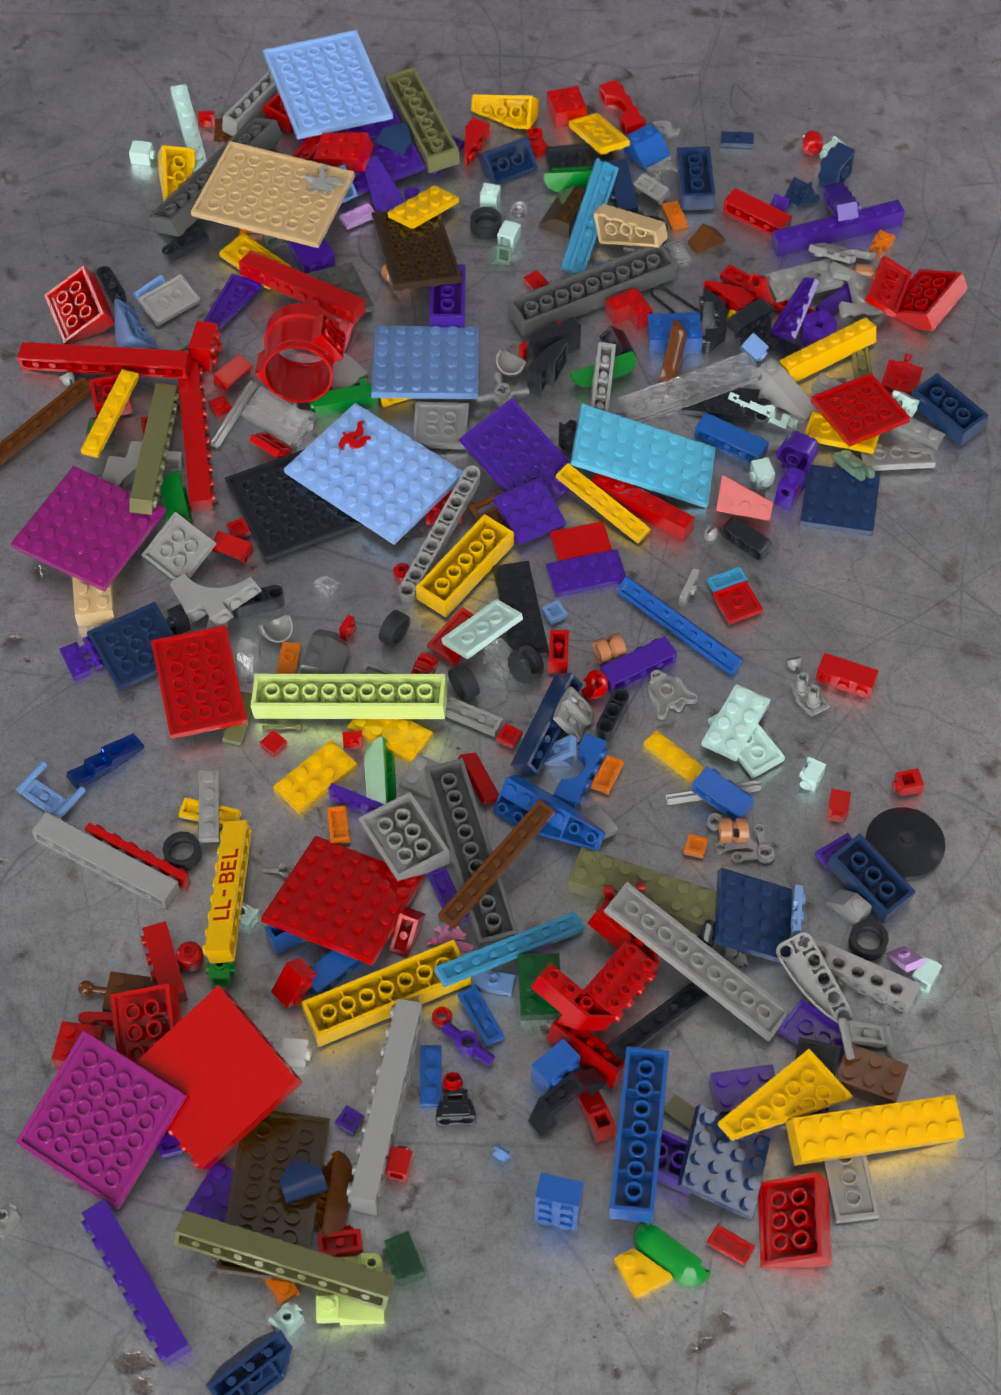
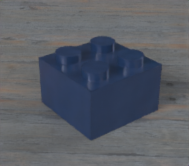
[818,142,856,188]

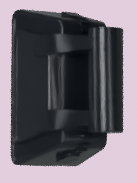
[436,1089,476,1126]

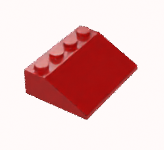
[44,265,115,344]
[894,269,968,331]
[110,983,182,1062]
[758,1172,832,1268]

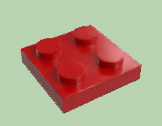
[712,581,763,625]

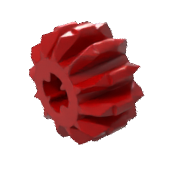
[411,652,439,674]

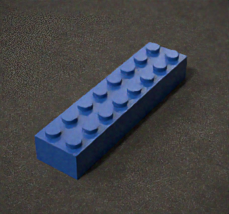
[609,1047,669,1223]

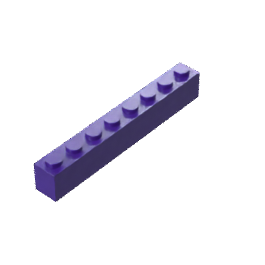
[771,200,905,257]
[81,1199,191,1365]

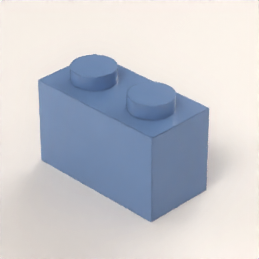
[739,333,769,363]

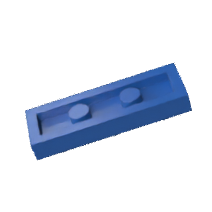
[457,985,505,1048]
[420,1045,442,1107]

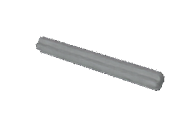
[210,380,257,449]
[665,779,761,805]

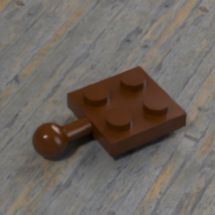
[78,971,152,1012]

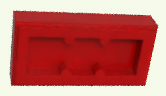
[523,270,550,291]
[706,1224,756,1266]

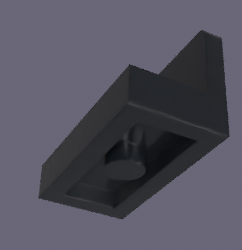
[599,325,636,357]

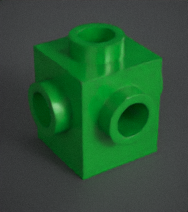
[206,962,237,987]

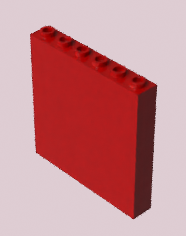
[135,985,303,1170]

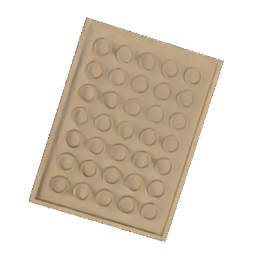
[191,141,355,248]

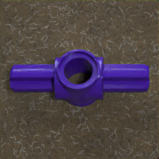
[441,1022,495,1066]

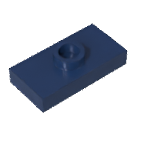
[721,131,754,148]

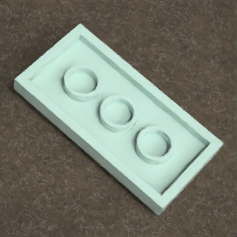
[441,599,523,659]
[701,684,771,761]
[708,713,785,779]

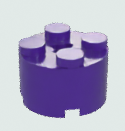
[800,309,837,347]
[776,430,818,472]

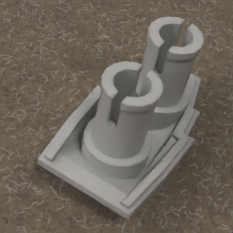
[790,672,831,717]

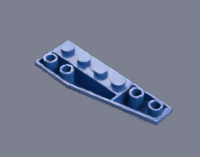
[492,775,606,851]

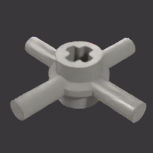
[476,372,529,406]

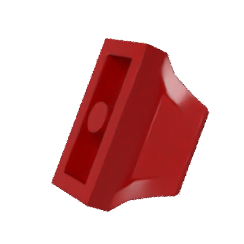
[317,1225,363,1258]

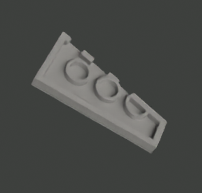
[859,444,936,471]

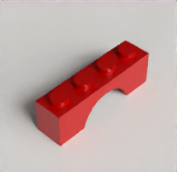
[599,79,646,136]

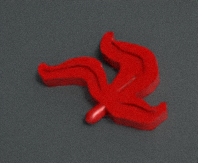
[338,421,371,450]

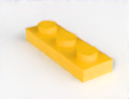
[178,797,242,828]

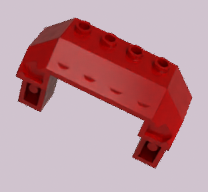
[531,899,659,1031]

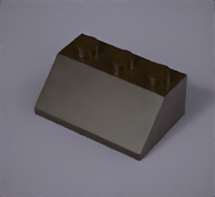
[538,185,585,238]

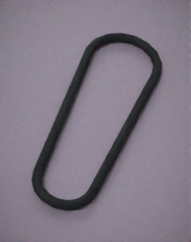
[651,285,703,321]

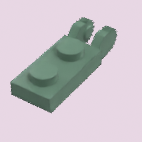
[833,450,875,481]

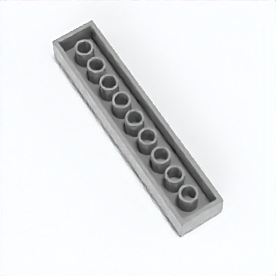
[347,999,423,1216]

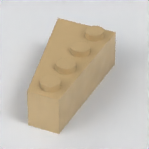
[593,204,668,247]

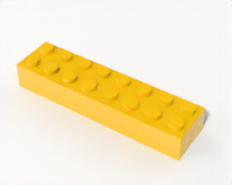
[301,940,471,1047]
[786,1094,965,1166]

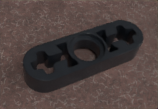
[96,266,127,304]

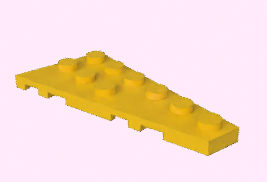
[717,1049,853,1141]

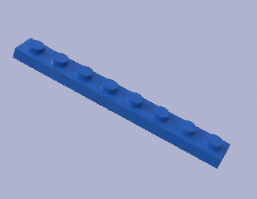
[617,576,744,676]

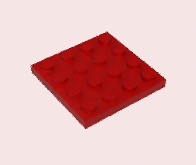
[810,373,910,447]

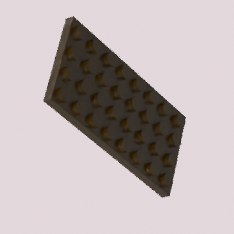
[371,211,462,291]
[217,1111,330,1283]

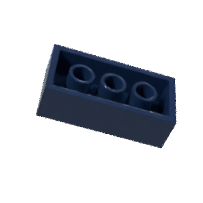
[676,146,715,210]
[911,373,989,447]
[827,833,916,924]

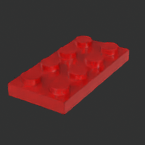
[864,255,912,318]

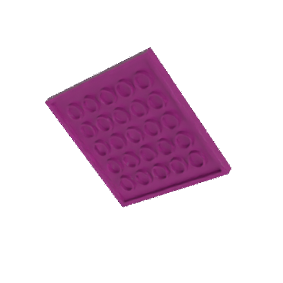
[10,466,166,592]
[16,1030,187,1209]

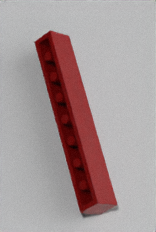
[239,250,365,324]

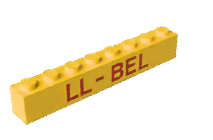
[203,820,252,964]

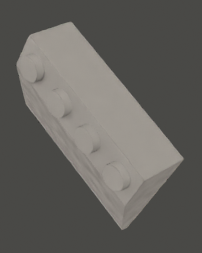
[358,792,450,881]

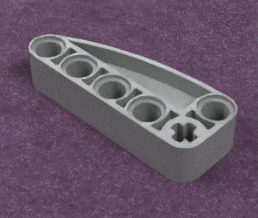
[776,932,854,1024]

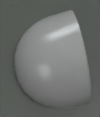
[496,349,528,376]
[258,614,293,643]

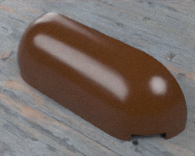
[657,319,687,388]
[314,1150,353,1236]

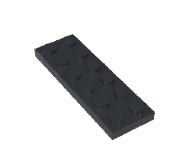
[492,561,549,660]

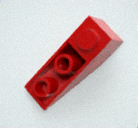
[464,117,491,167]
[703,280,756,312]
[577,1091,616,1143]

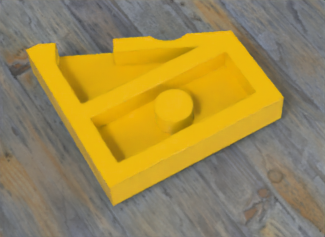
[614,1248,672,1298]

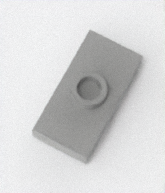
[678,568,699,609]

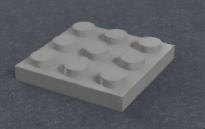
[413,401,469,450]
[142,512,217,580]

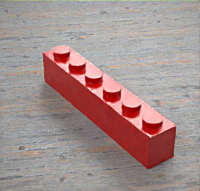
[592,473,694,542]

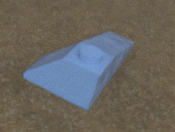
[114,298,159,349]

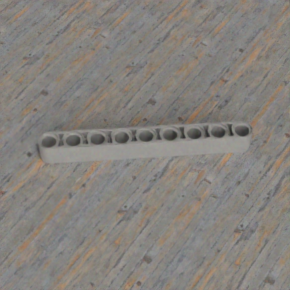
[399,465,480,605]

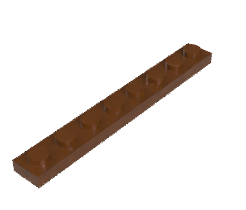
[0,377,92,466]
[438,799,555,929]

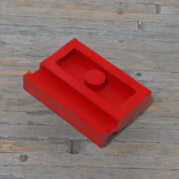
[249,432,293,458]

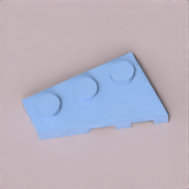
[789,884,806,939]

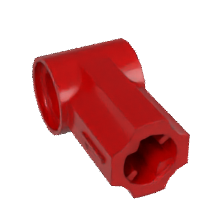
[747,274,775,306]

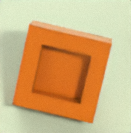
[684,834,708,859]

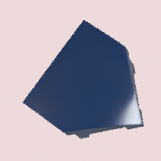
[375,122,413,157]
[784,177,820,209]
[279,1158,328,1204]

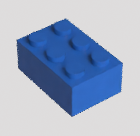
[647,312,703,354]
[534,1172,584,1230]

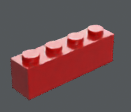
[723,188,792,236]
[140,921,188,1003]
[546,1014,625,1089]

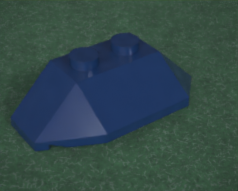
[206,1329,293,1395]

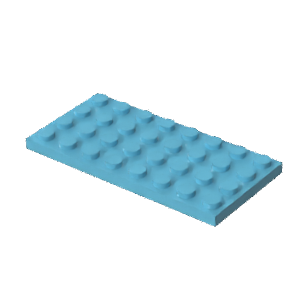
[570,404,716,508]

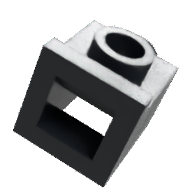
[166,604,191,635]

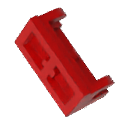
[214,354,253,392]
[212,531,254,564]

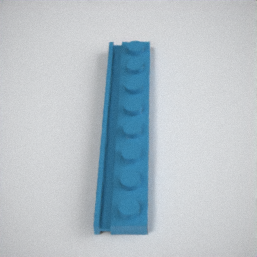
[559,158,619,275]

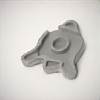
[647,670,699,720]

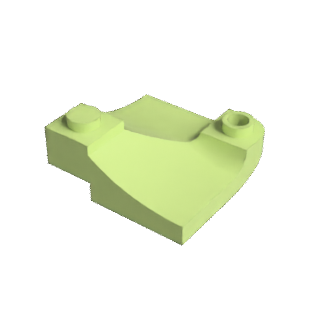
[316,1253,385,1325]

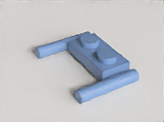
[15,761,86,818]

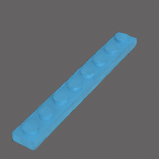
[434,911,585,987]

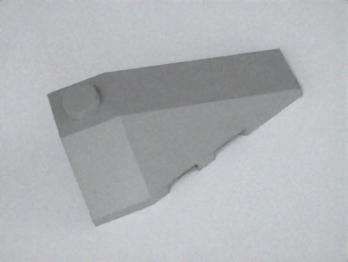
[745,358,819,422]

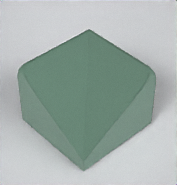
[490,245,512,266]

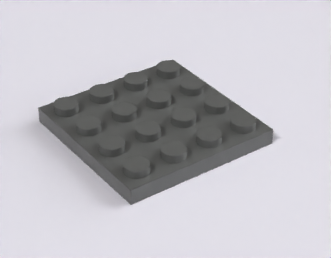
[295,262,374,320]

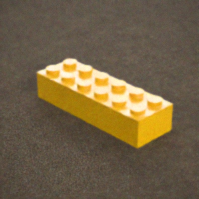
[416,514,514,618]

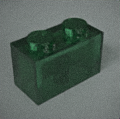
[382,1231,425,1287]

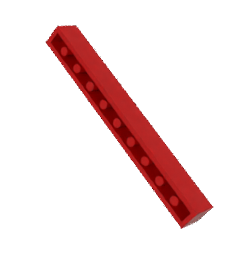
[17,342,193,379]
[178,360,216,513]

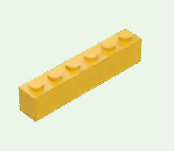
[780,317,876,382]

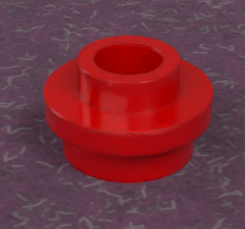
[527,127,543,141]
[393,563,410,581]
[432,1006,452,1027]
[442,1072,463,1090]

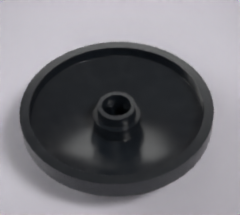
[865,807,946,881]

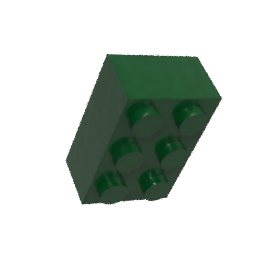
[518,953,562,1021]

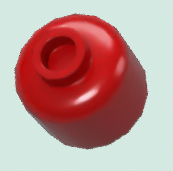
[802,130,823,156]
[176,941,204,972]

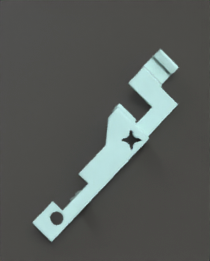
[728,392,799,429]

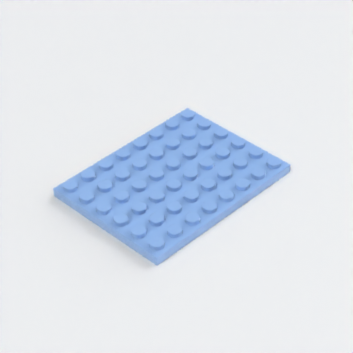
[263,30,393,140]
[284,403,463,545]

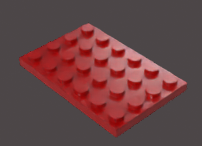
[151,625,247,739]

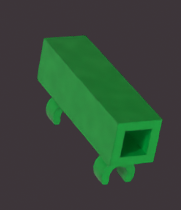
[309,377,378,418]

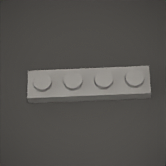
[199,769,219,843]

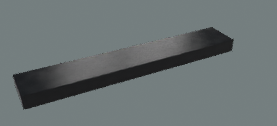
[607,982,709,1062]

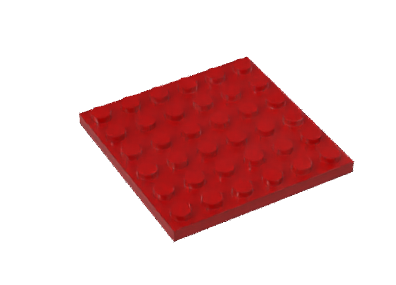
[261,835,424,966]

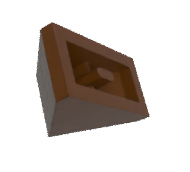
[688,223,725,254]

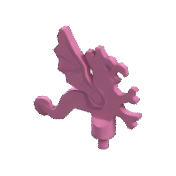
[426,924,475,953]

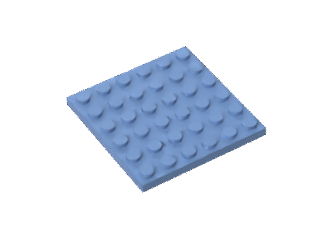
[371,325,479,399]

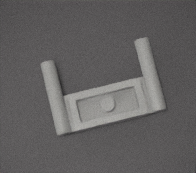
[838,1018,898,1061]

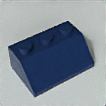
[477,137,538,185]

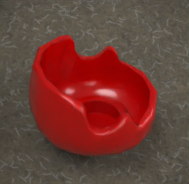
[581,670,608,699]

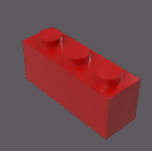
[815,652,879,698]

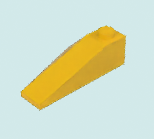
[471,95,539,129]
[158,145,195,201]

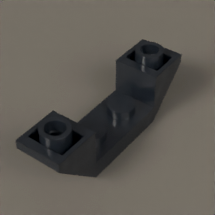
[699,289,727,353]
[528,1068,607,1137]

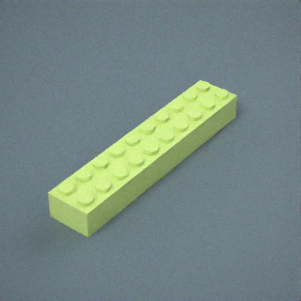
[251,674,448,719]

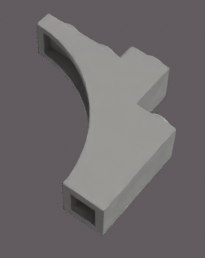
[102,441,184,490]
[170,573,262,627]

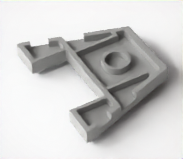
[809,242,875,264]
[830,262,883,318]

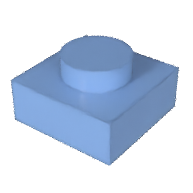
[542,600,568,625]

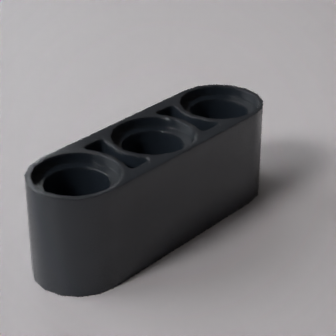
[726,298,775,337]
[719,517,773,560]
[232,585,285,618]
[596,688,629,742]

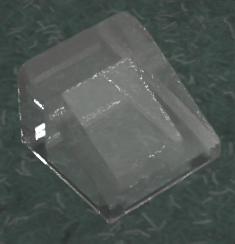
[314,575,340,597]

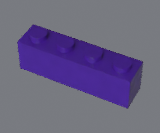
[823,182,861,221]
[600,636,677,694]

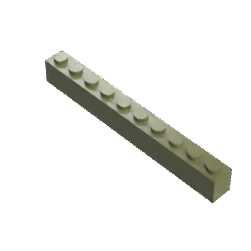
[130,383,180,515]
[174,1210,396,1310]

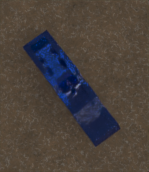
[66,733,144,789]

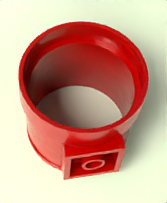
[255,303,346,403]

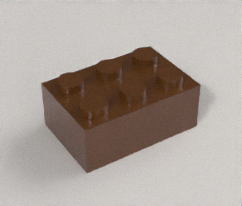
[836,1044,909,1106]

